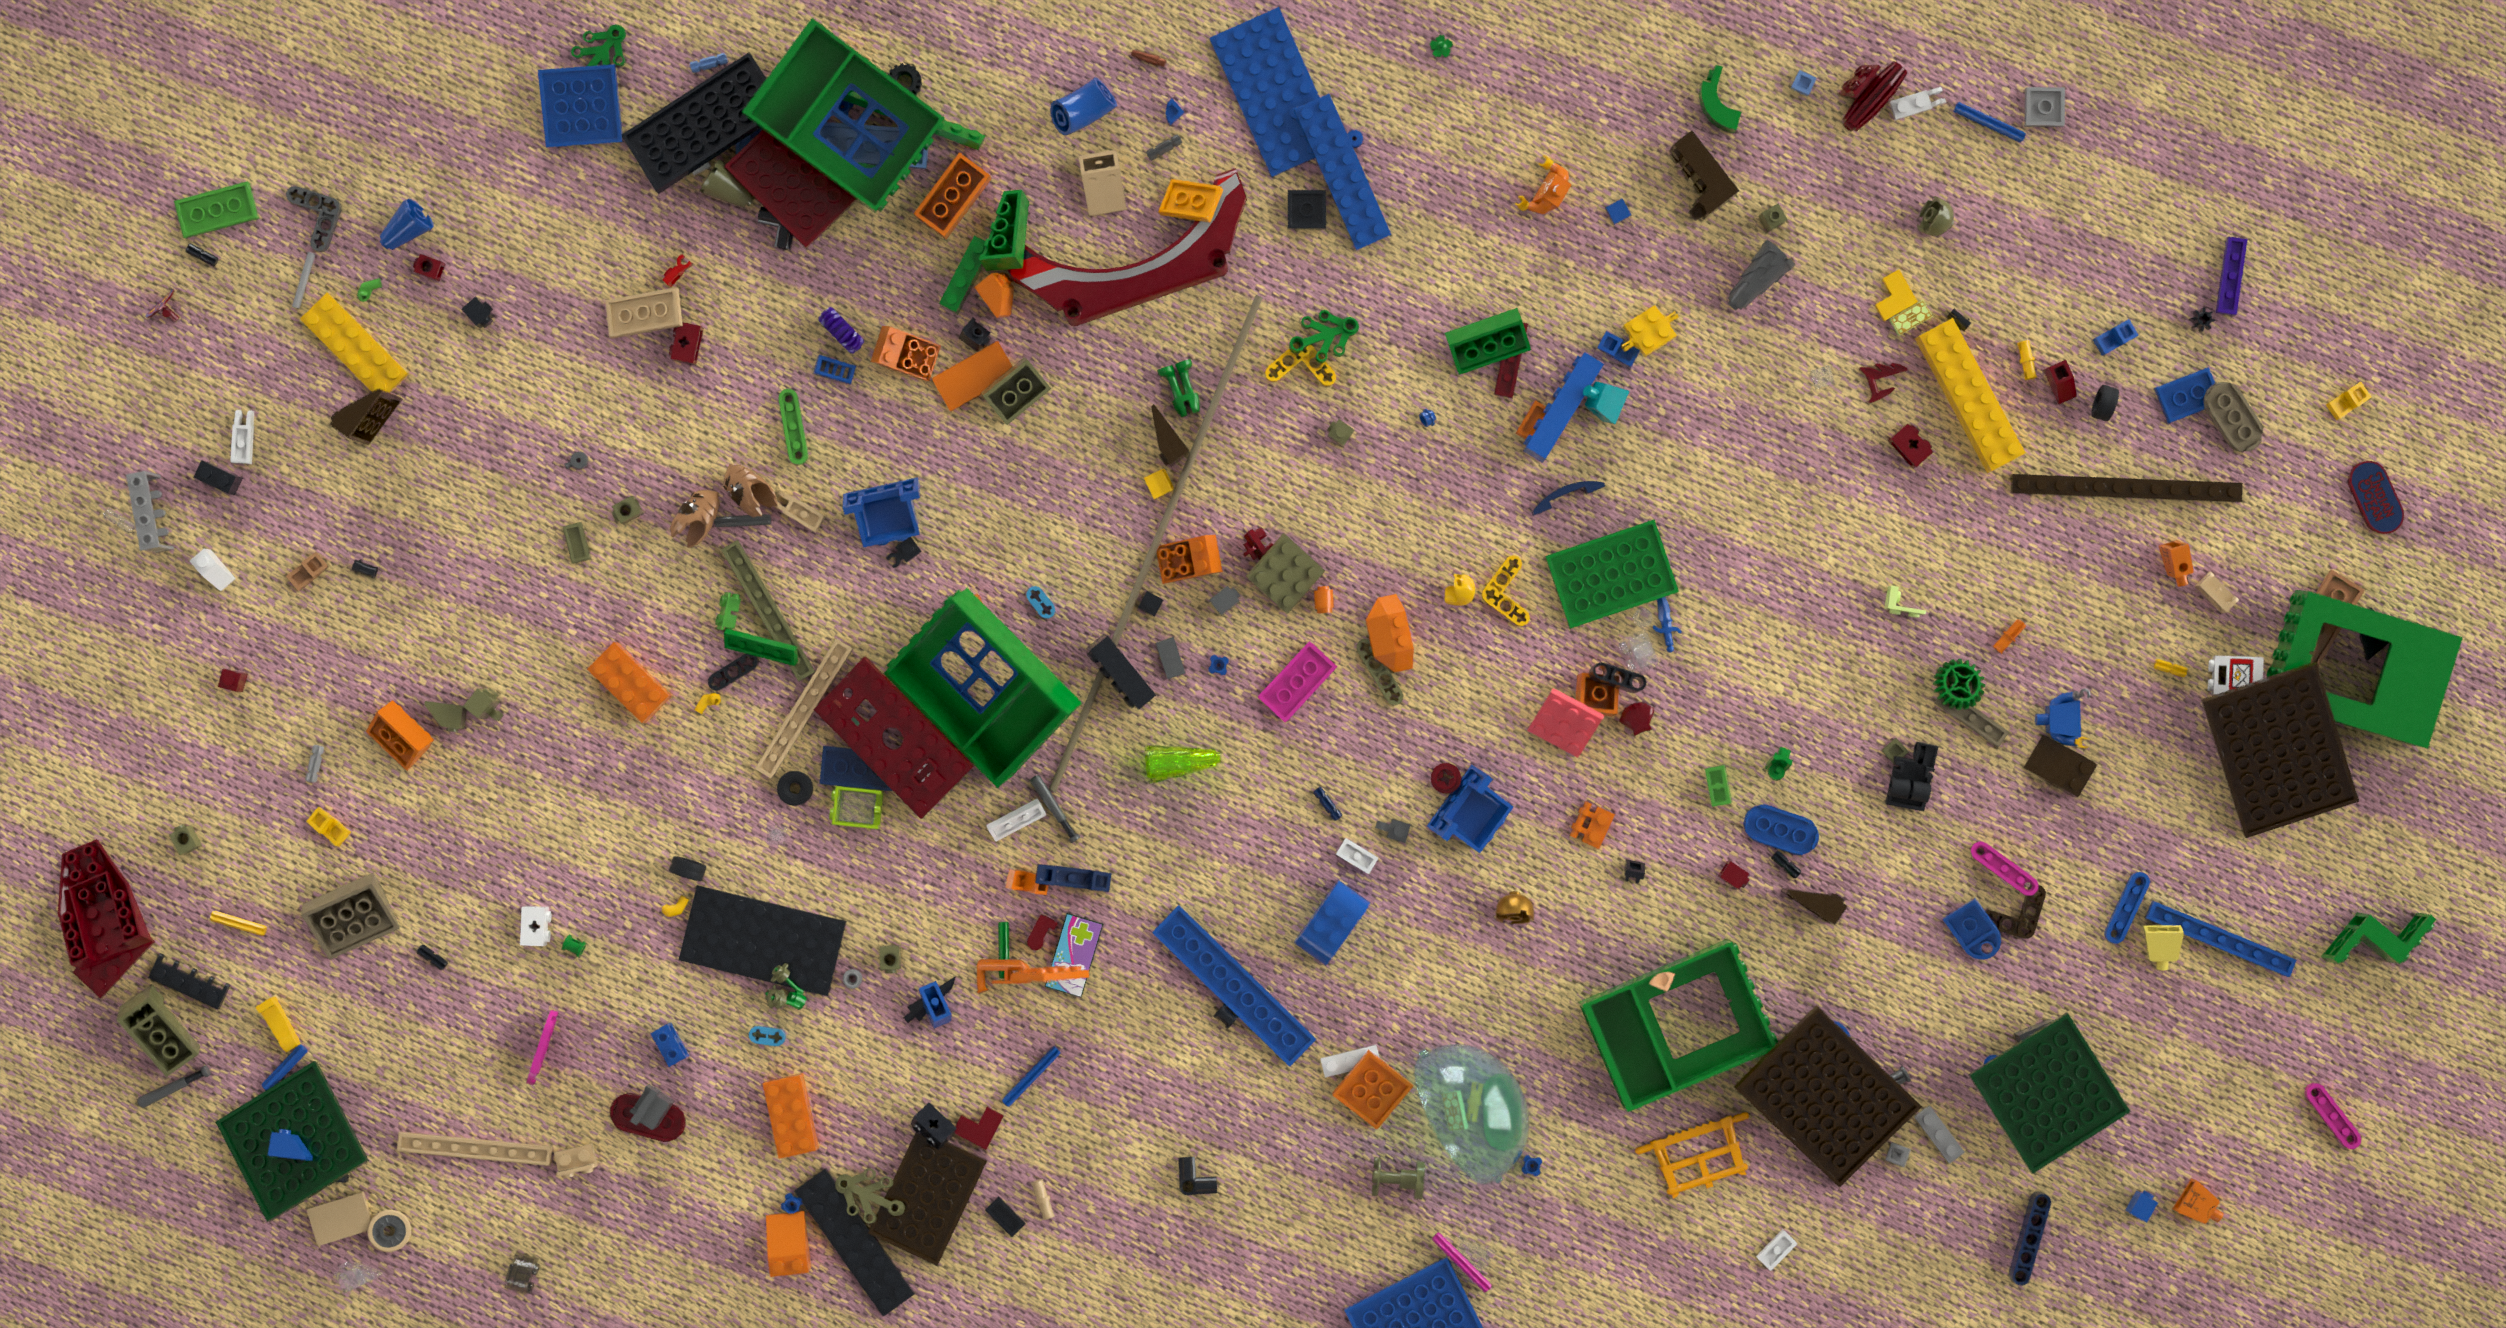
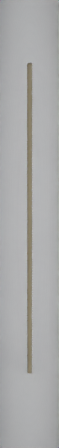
[1049,295,1262,792]

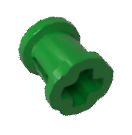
[561,934,587,958]

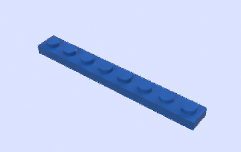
[2145,901,2297,978]

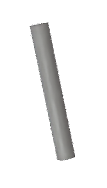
[292,252,315,309]

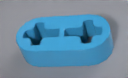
[1026,586,1056,619]
[749,1026,786,1046]

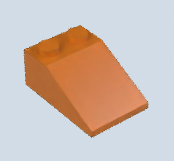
[766,1211,811,1277]

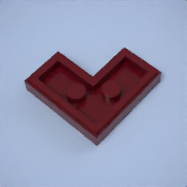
[955,1106,1004,1150]

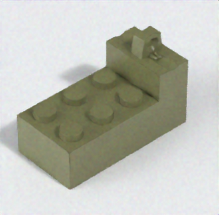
[116,984,200,1077]

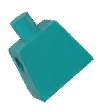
[1583,382,1630,424]

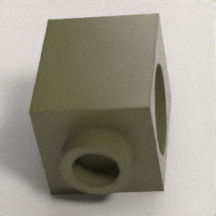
[1758,203,1788,232]
[612,496,644,524]
[169,824,202,855]
[880,945,901,973]

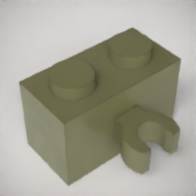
[463,688,504,721]

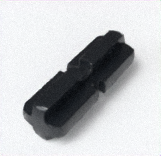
[185,244,219,267]
[1771,851,1801,878]
[416,945,448,970]

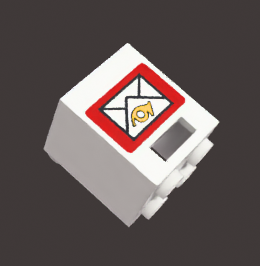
[2208,656,2264,695]

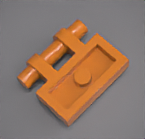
[1569,801,1615,849]

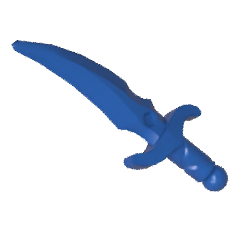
[1653,597,1682,653]

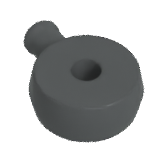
[564,452,588,470]

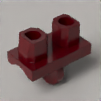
[1243,527,1273,561]

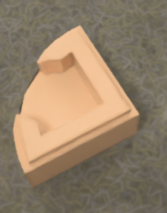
[1649,972,1675,992]

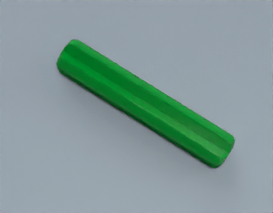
[998,922,1009,979]

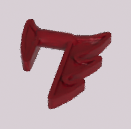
[1859,363,1908,403]

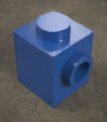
[2125,1190,2158,1223]

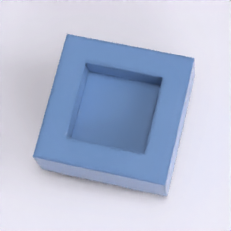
[1790,70,1817,97]

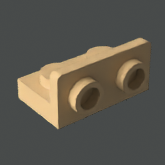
[554,1143,598,1179]

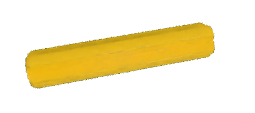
[210,911,267,936]

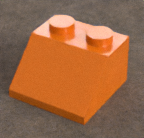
[974,272,1014,318]

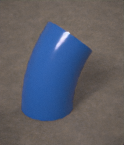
[1050,77,1117,135]

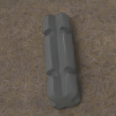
[1146,134,1182,161]

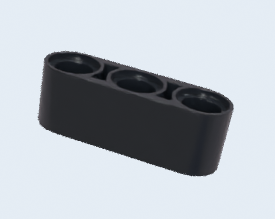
[1589,662,1647,693]

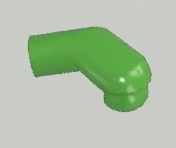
[357,278,382,302]

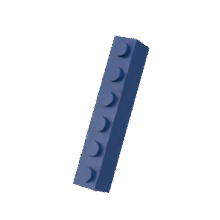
[1523,352,1604,463]

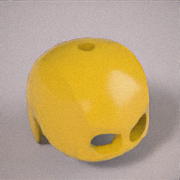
[1444,574,1475,606]

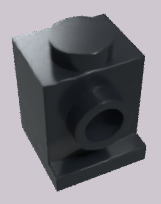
[959,317,991,352]

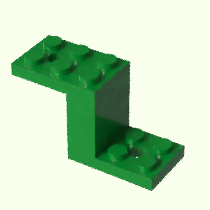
[2321,912,2437,964]

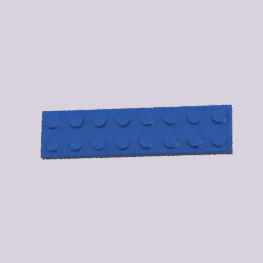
[1294,94,1391,250]

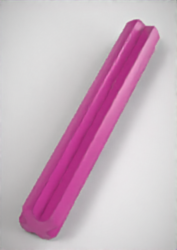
[1432,1232,1492,1292]

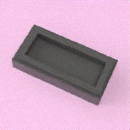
[1156,637,1186,679]

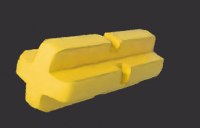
[2154,659,2188,677]

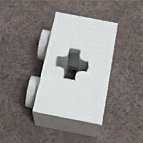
[520,906,552,946]

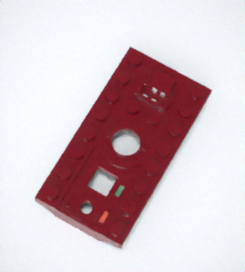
[813,656,974,819]

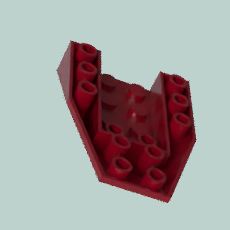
[58,839,152,970]

